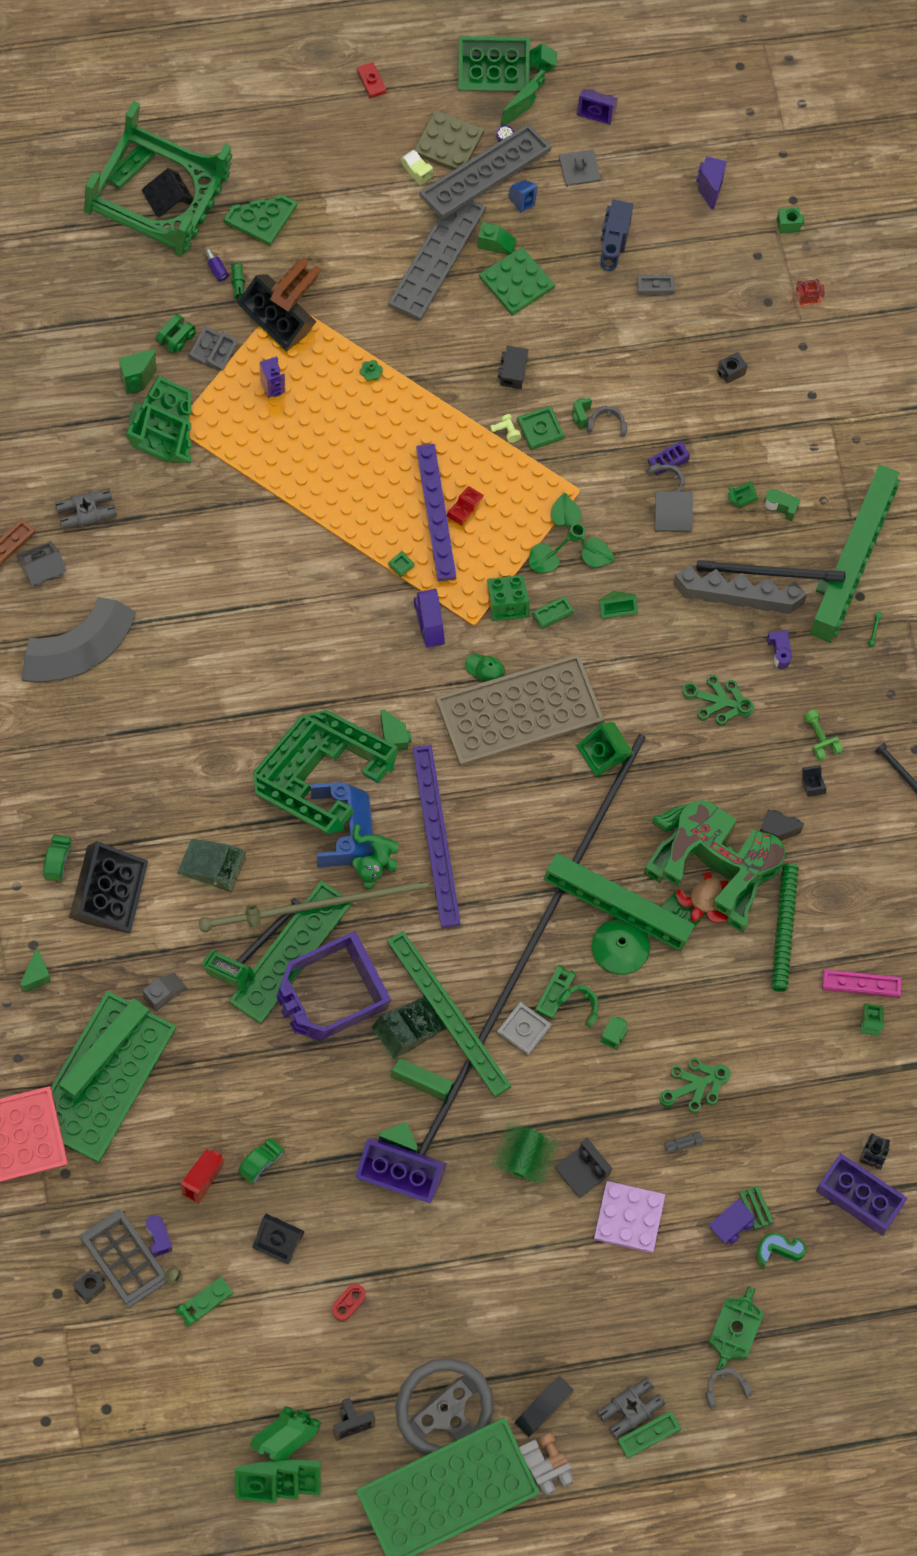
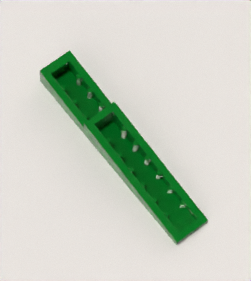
[59,998,150,1100]

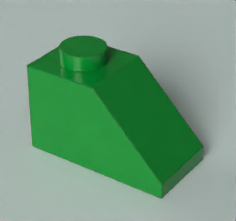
[477,222,516,255]
[380,709,412,751]

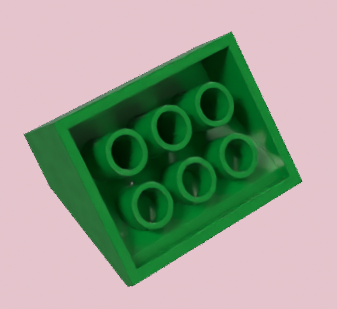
[458,36,530,91]

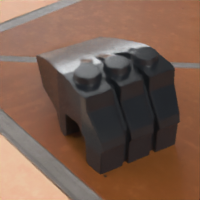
[859,1133,890,1170]

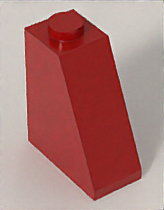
[180,1149,224,1204]

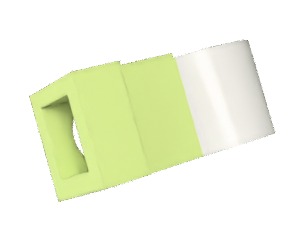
[401,150,433,186]

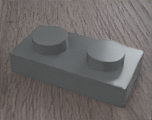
[637,275,675,295]

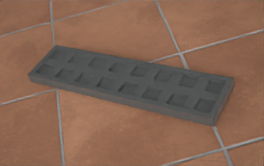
[388,200,486,321]

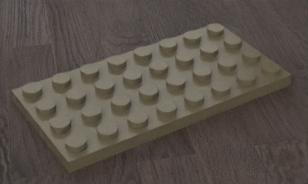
[435,654,604,767]

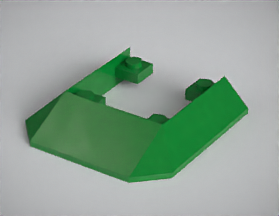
[253,710,399,834]

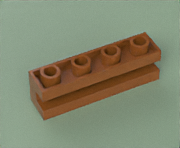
[270,257,322,311]

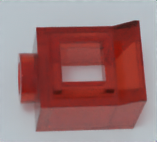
[796,279,825,305]

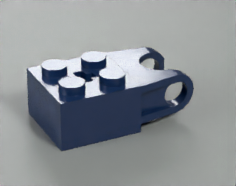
[600,199,634,271]

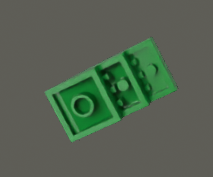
[234,1460,322,1504]

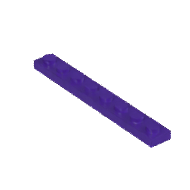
[416,444,456,582]

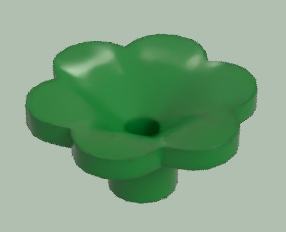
[360,360,383,381]

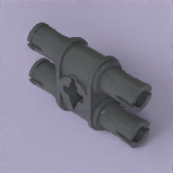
[55,489,117,529]
[596,1377,666,1439]

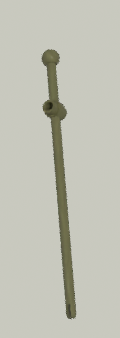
[198,881,430,932]

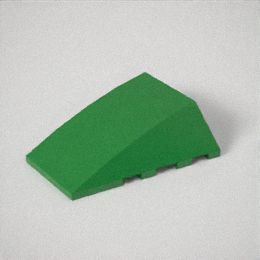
[125,376,191,463]

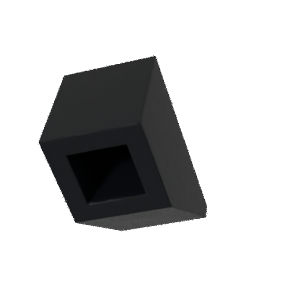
[760,809,804,841]

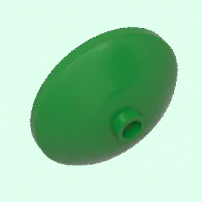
[592,919,650,975]

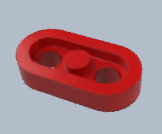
[332,1284,366,1321]

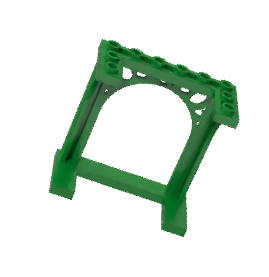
[84,101,233,258]

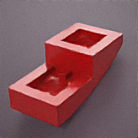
[447,486,484,526]

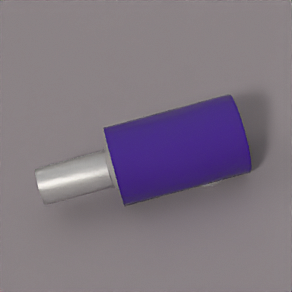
[205,249,229,282]

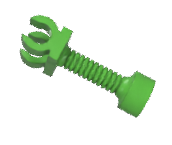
[803,709,843,762]

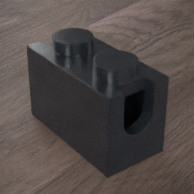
[498,345,528,390]

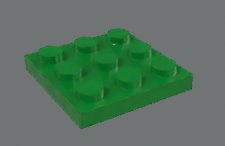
[479,247,555,316]

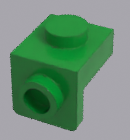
[572,398,592,429]
[727,481,759,508]

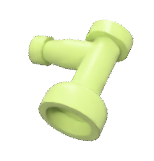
[490,414,522,443]

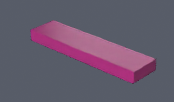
[822,969,902,998]

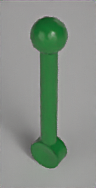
[868,611,883,647]

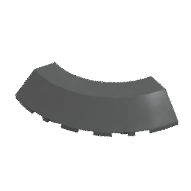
[22,597,136,682]

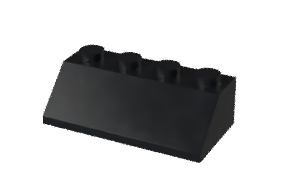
[237,274,316,351]

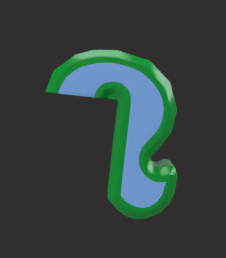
[43,834,72,882]
[238,1138,284,1184]
[756,1232,806,1269]

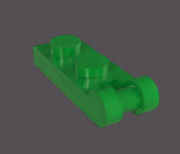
[535,965,576,1020]
[175,1277,233,1327]

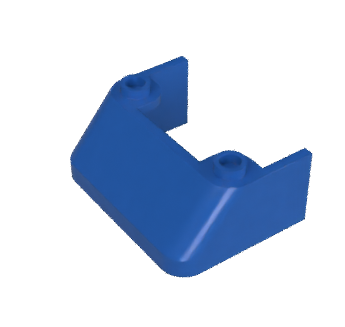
[311,782,373,868]

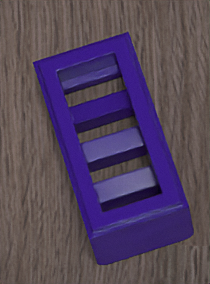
[648,441,690,476]

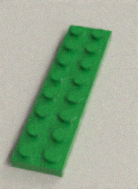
[229,881,353,1025]

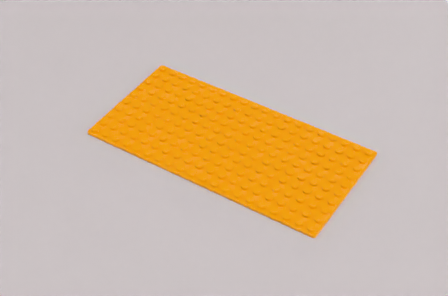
[189,314,580,626]

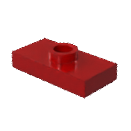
[357,62,387,99]

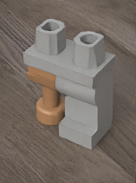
[519,1433,573,1496]

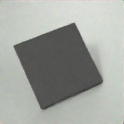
[559,149,601,186]

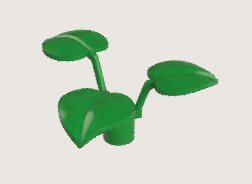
[528,493,615,573]

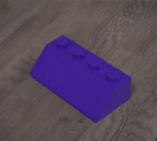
[355,1137,447,1203]

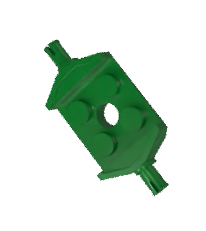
[708,1286,764,1370]

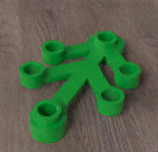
[682,675,754,726]
[659,1058,731,1113]

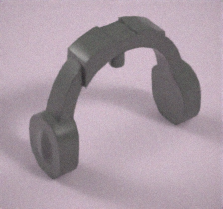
[587,406,627,437]
[646,464,685,492]
[705,1368,751,1408]

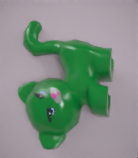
[352,824,398,889]

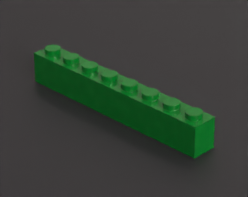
[543,853,695,951]

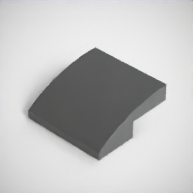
[188,325,238,371]
[655,491,693,532]

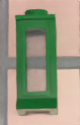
[202,949,256,992]

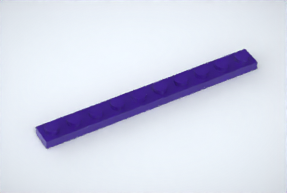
[412,745,461,928]

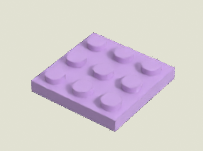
[594,1181,665,1254]

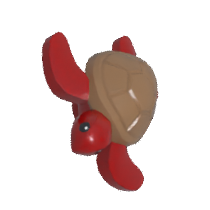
[676,871,728,923]

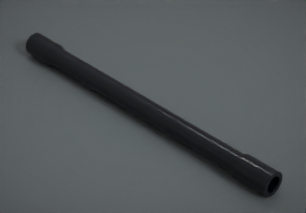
[696,560,846,582]

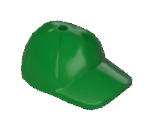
[465,654,505,682]

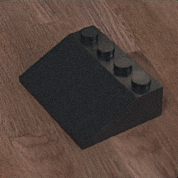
[69,841,148,933]

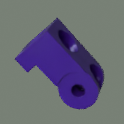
[767,630,792,669]
[146,1215,173,1257]

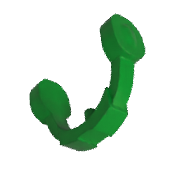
[558,984,598,1027]

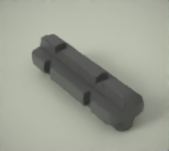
[664,1132,703,1153]

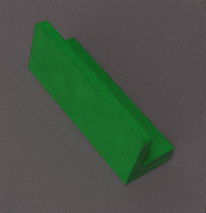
[391,1058,453,1101]

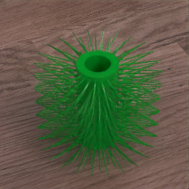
[492,1122,560,1186]

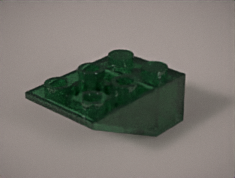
[177,839,246,893]
[372,997,446,1059]

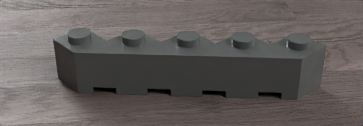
[673,565,806,614]

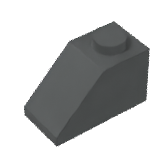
[143,973,187,1012]

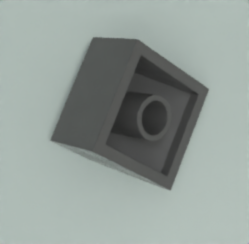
[16,541,66,585]

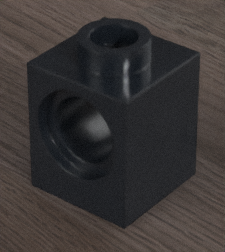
[717,352,747,384]
[73,1269,106,1304]

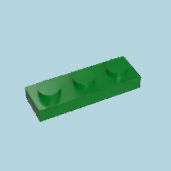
[109,145,156,190]
[617,1411,681,1459]

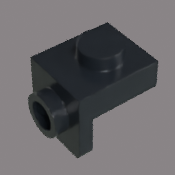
[802,765,826,797]

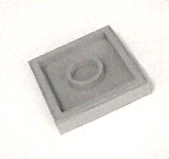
[497,1002,552,1056]

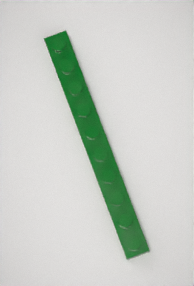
[387,931,511,1098]

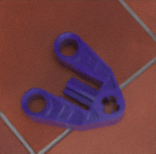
[414,588,445,648]

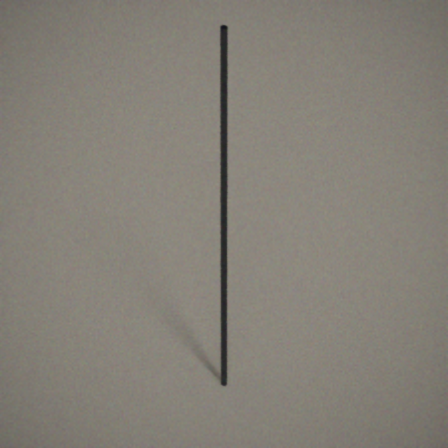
[417,734,646,1155]

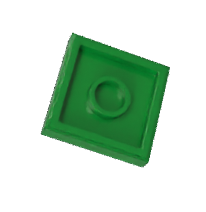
[517,405,565,450]

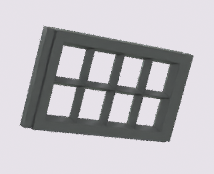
[79,1209,167,1308]

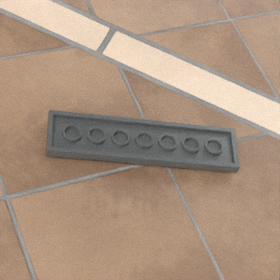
[419,124,551,219]

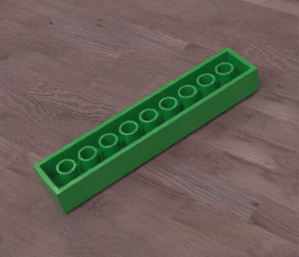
[810,464,901,643]

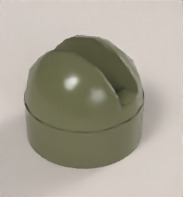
[165,1268,183,1285]

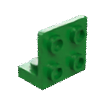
[487,575,529,621]

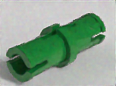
[231,262,245,299]

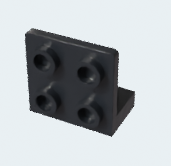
[142,168,194,217]
[555,1138,612,1198]

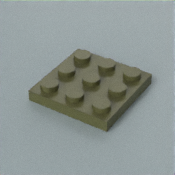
[414,110,484,171]

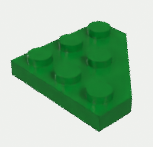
[224,194,297,246]

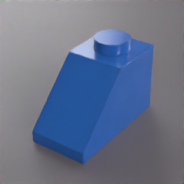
[509,180,537,213]

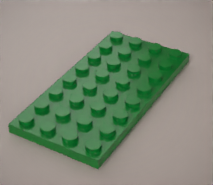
[51,991,177,1163]
[355,1417,540,1556]

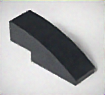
[515,1375,574,1437]

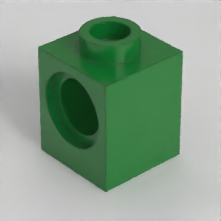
[529,44,557,73]
[776,207,804,233]

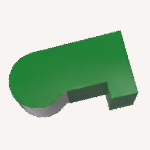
[764,489,801,521]

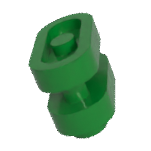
[155,314,196,354]

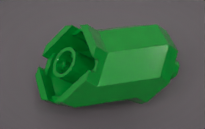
[249,1406,322,1460]

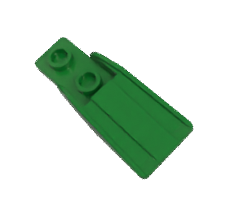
[501,70,545,126]

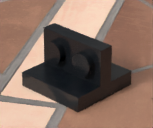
[252,1213,305,1265]
[333,1397,375,1441]

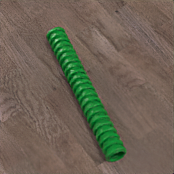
[771,863,799,992]

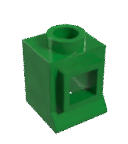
[600,1016,628,1051]

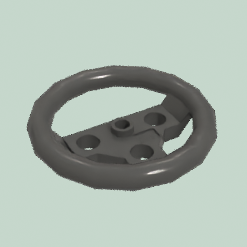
[395,1358,494,1455]

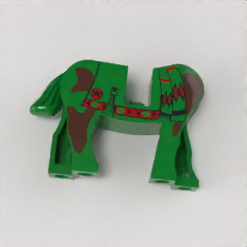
[644,800,785,933]

